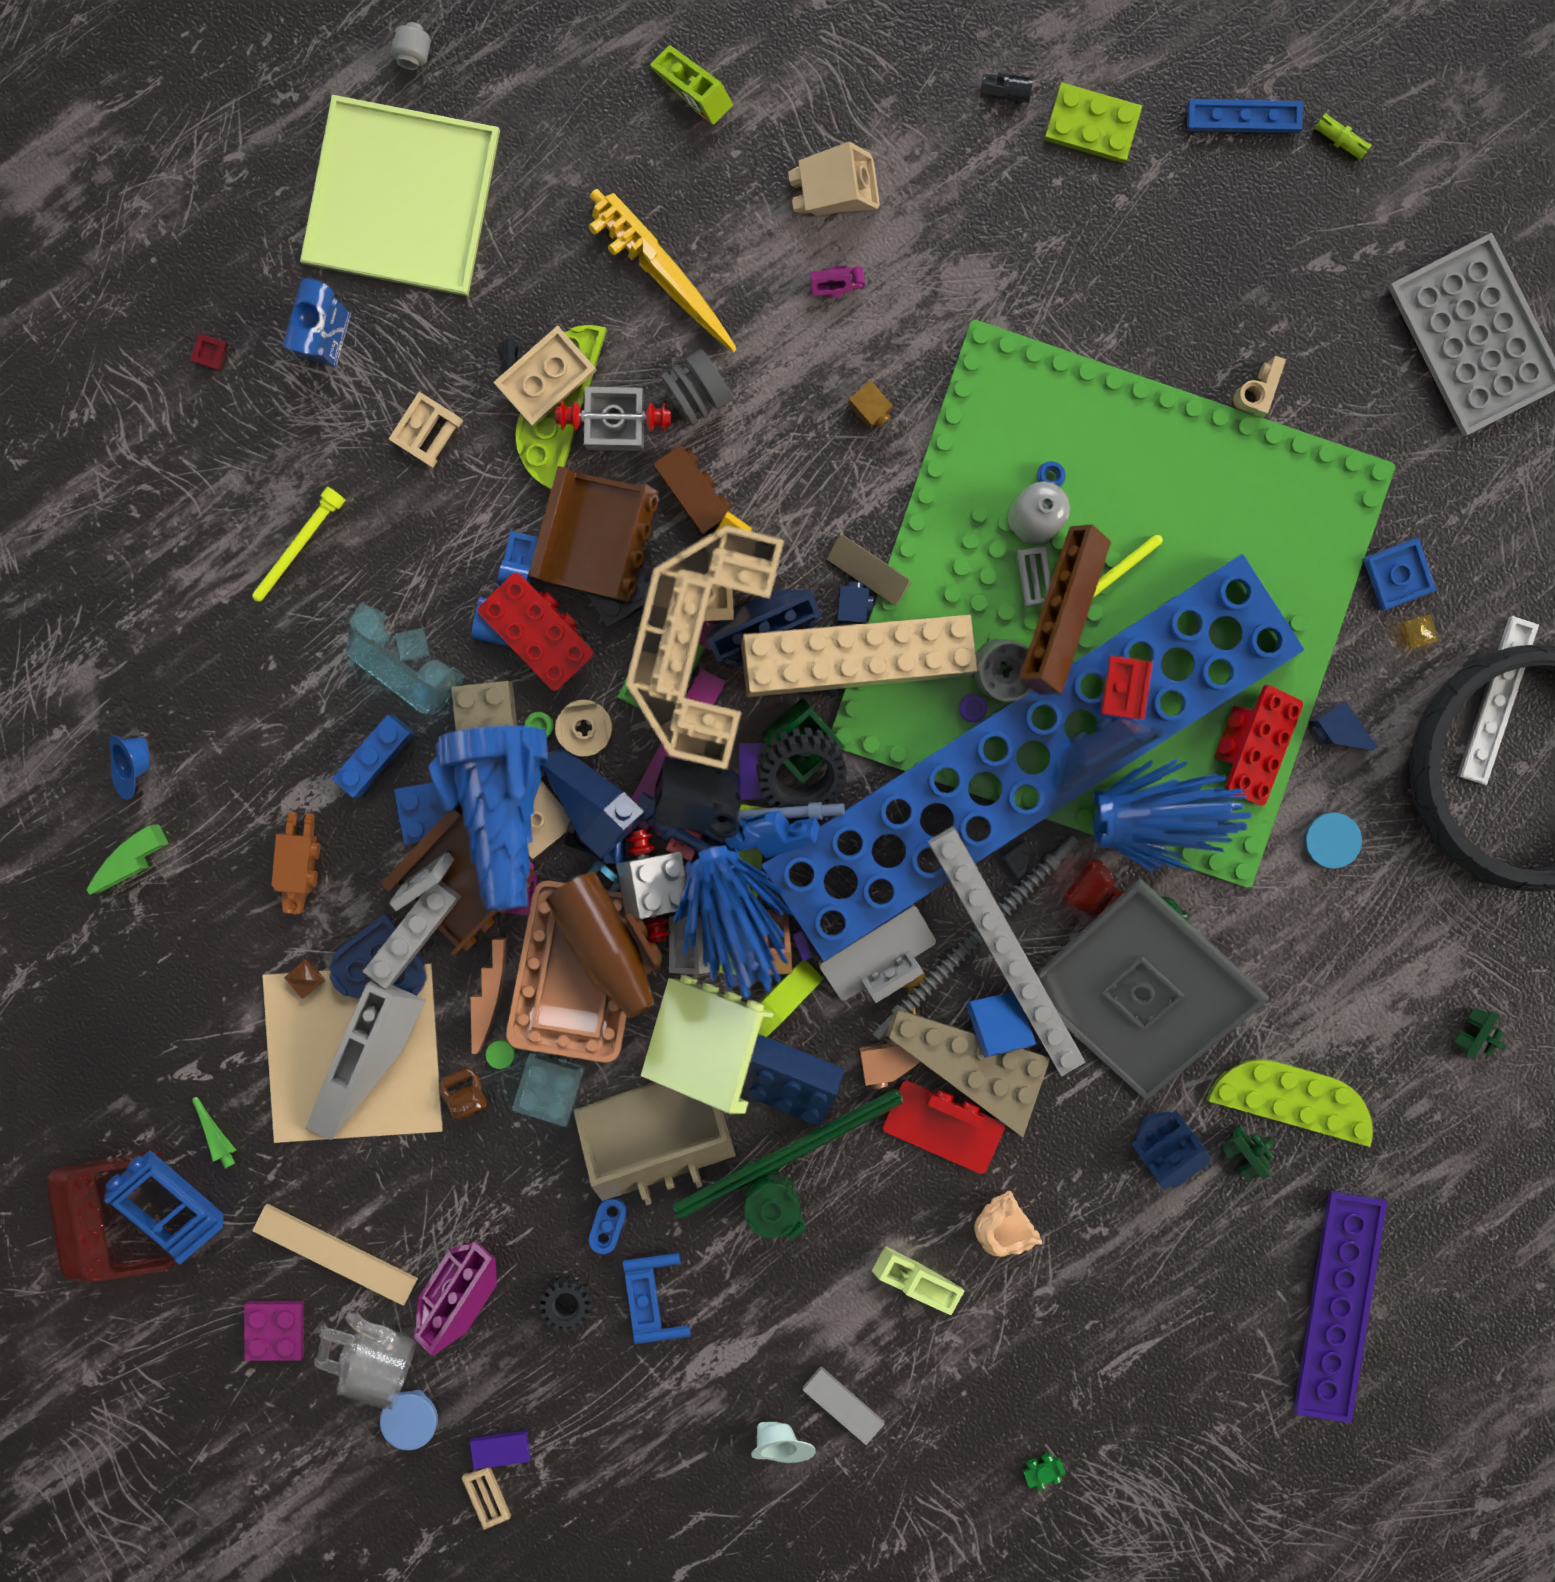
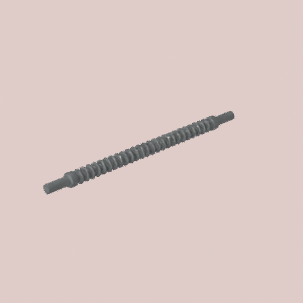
[872,835,1079,1041]

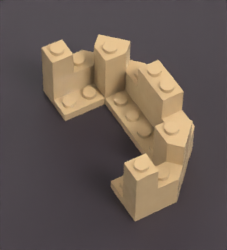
[626,526,784,769]

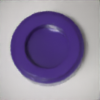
[958,694,988,722]

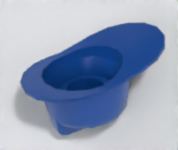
[109,735,150,800]

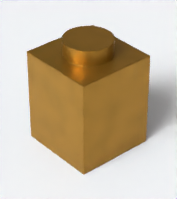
[848,380,893,429]

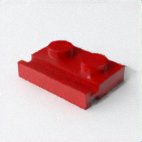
[1100,656,1153,720]

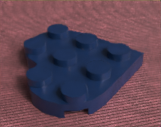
[329,913,427,998]

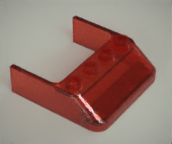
[47,1151,176,1282]

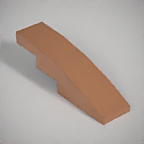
[471,937,507,1054]

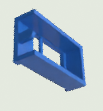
[104,1150,224,1265]

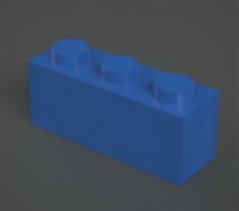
[332,715,415,798]

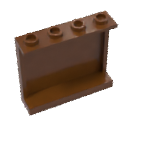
[528,466,659,602]
[381,803,535,956]

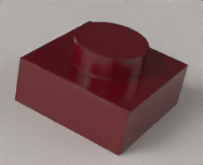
[190,333,229,371]

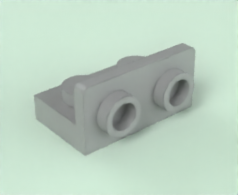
[669,916,714,974]

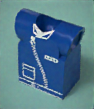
[283,279,351,367]

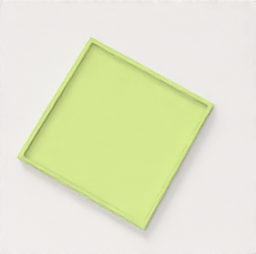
[300,95,500,297]

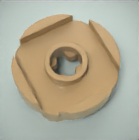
[555,700,613,756]

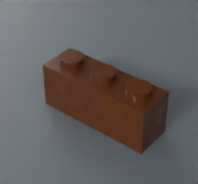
[653,444,732,537]

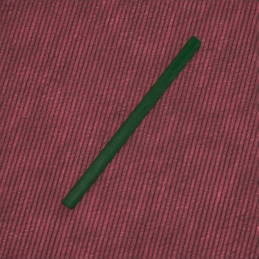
[673,1089,903,1220]

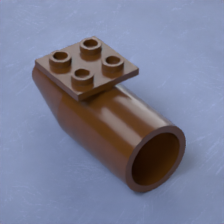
[546,872,662,1018]

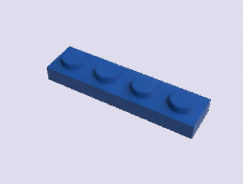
[1187,99,1303,133]

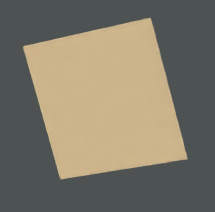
[263,964,443,1143]

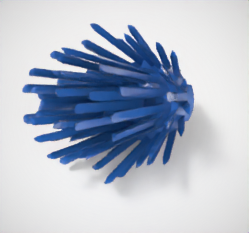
[1092,758,1251,872]
[673,846,794,998]

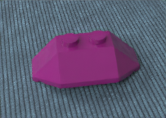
[413,1242,497,1355]

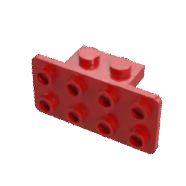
[478,573,594,690]
[1214,685,1303,806]
[883,1080,1005,1174]

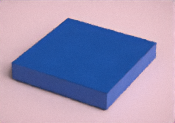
[1363,538,1437,611]
[966,992,1036,1058]

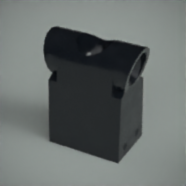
[653,756,740,838]

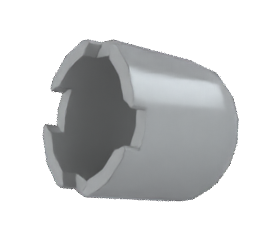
[1007,482,1070,545]

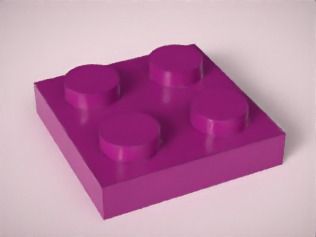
[244,1301,304,1361]

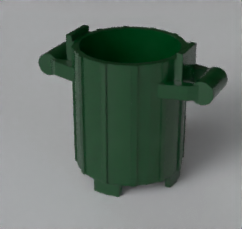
[736,1158,808,1241]

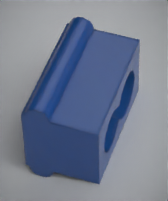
[604,838,625,864]

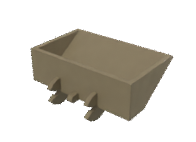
[573,1082,736,1205]

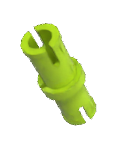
[1314,112,1371,161]

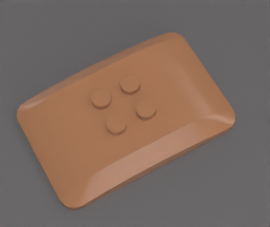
[507,881,644,1063]

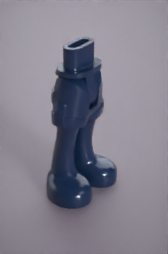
[636,792,725,858]

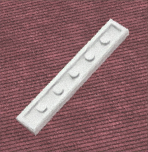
[1457,616,1539,785]

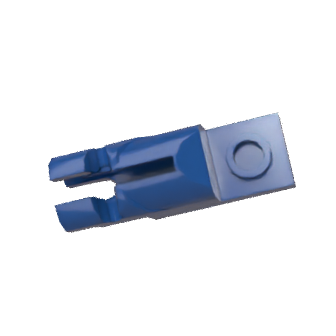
[724,810,820,858]

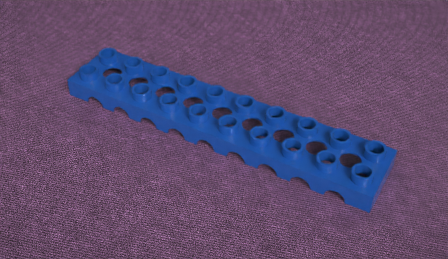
[761,554,1305,961]

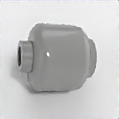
[391,22,431,70]

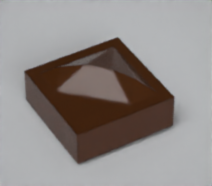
[284,958,326,999]

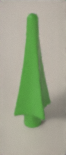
[192,1097,236,1169]

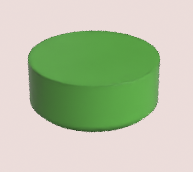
[525,712,554,738]
[486,1039,515,1069]

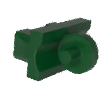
[1453,1008,1507,1060]
[1223,1125,1274,1181]

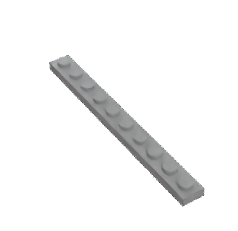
[928,827,1085,1077]

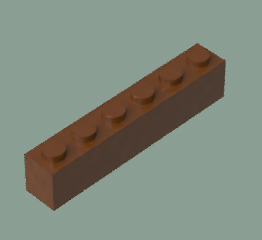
[1019,524,1111,694]

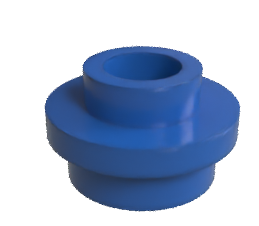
[1037,461,1065,487]

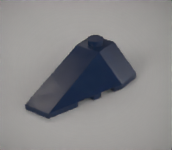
[541,745,644,860]

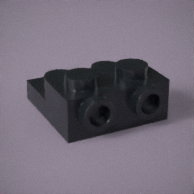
[586,564,651,628]

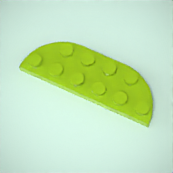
[516,325,607,489]
[1206,1059,1373,1147]

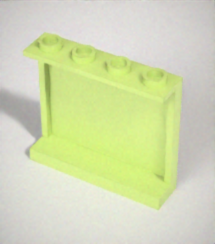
[641,975,774,1113]

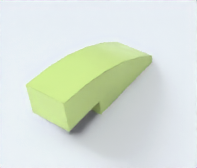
[872,1246,964,1315]

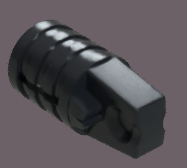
[981,73,1033,103]

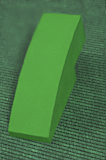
[87,824,169,895]

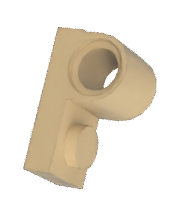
[1233,356,1286,418]

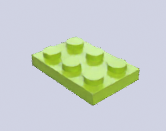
[1044,82,1142,164]

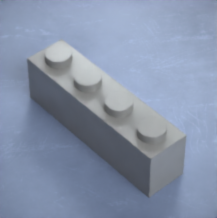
[363,880,462,989]

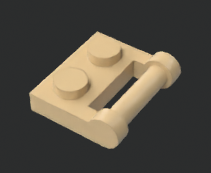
[389,392,463,468]

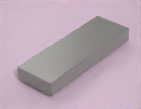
[803,1366,885,1445]

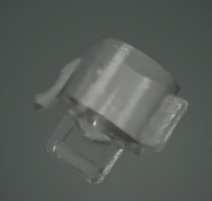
[314,1312,417,1410]

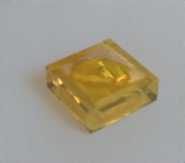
[1401,614,1439,650]

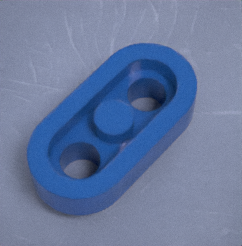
[589,1197,626,1254]

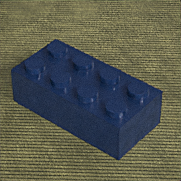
[741,1034,844,1126]

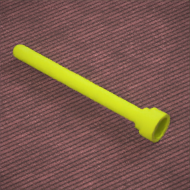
[252,486,346,602]
[1093,535,1163,598]

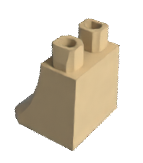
[788,141,880,216]

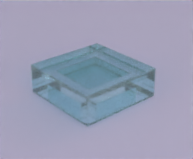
[395,628,430,662]

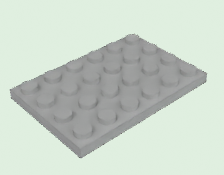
[1388,233,1555,437]

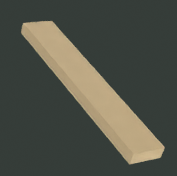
[252,1204,418,1306]

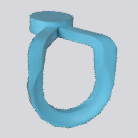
[588,861,620,892]

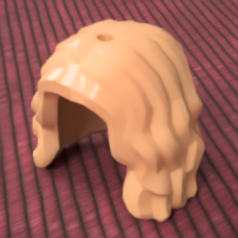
[974,1191,1042,1257]

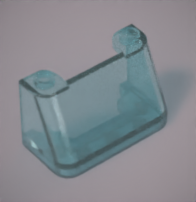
[346,602,466,715]

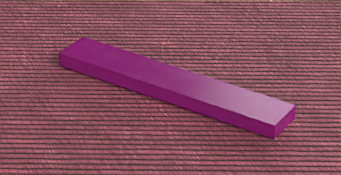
[631,668,726,831]

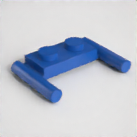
[623,1253,691,1344]

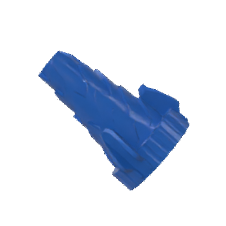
[429,726,548,911]

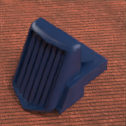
[1132,1110,1210,1190]

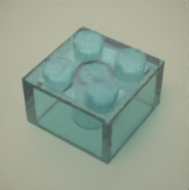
[512,1051,586,1127]

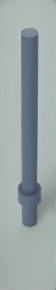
[739,802,845,821]

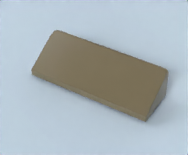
[827,534,912,606]

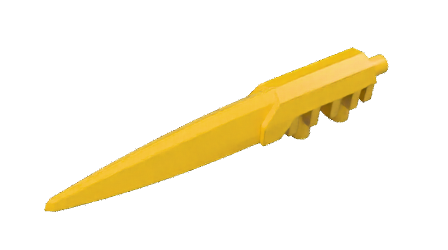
[589,189,736,352]

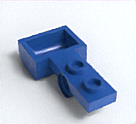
[471,531,538,647]

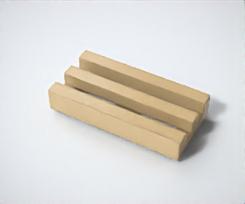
[462,1467,511,1530]

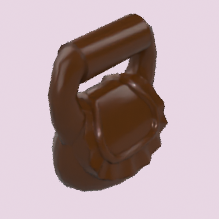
[440,1067,487,1121]

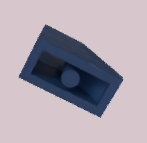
[1310,701,1378,751]

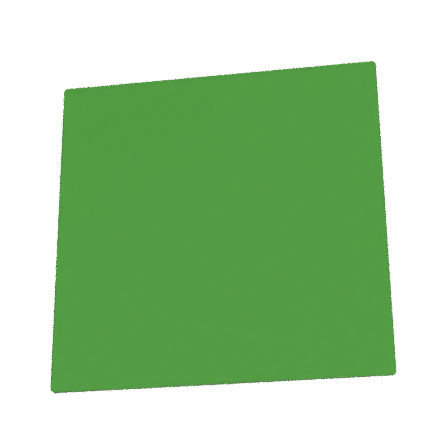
[832,320,1395,887]

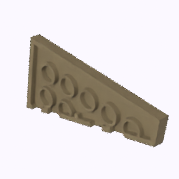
[886,1008,1050,1137]

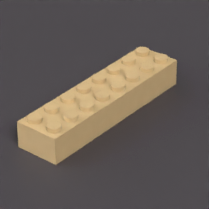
[741,615,977,697]

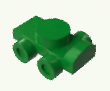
[1023,1453,1066,1490]

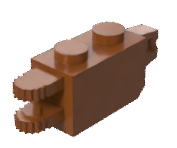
[272,812,320,914]

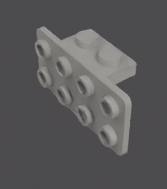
[819,904,936,1003]

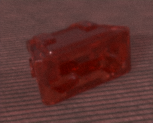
[1062,859,1123,916]

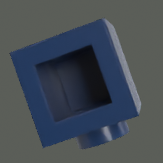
[837,582,874,624]

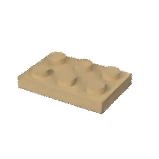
[494,325,597,427]

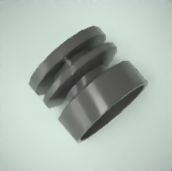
[660,349,733,426]
[971,639,1033,701]

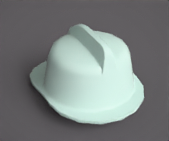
[751,1422,816,1463]

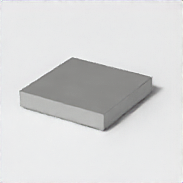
[390,852,454,911]

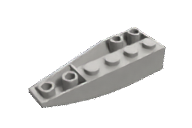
[305,979,426,1140]

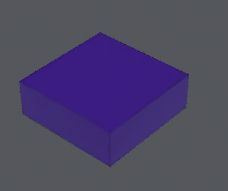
[792,929,813,961]

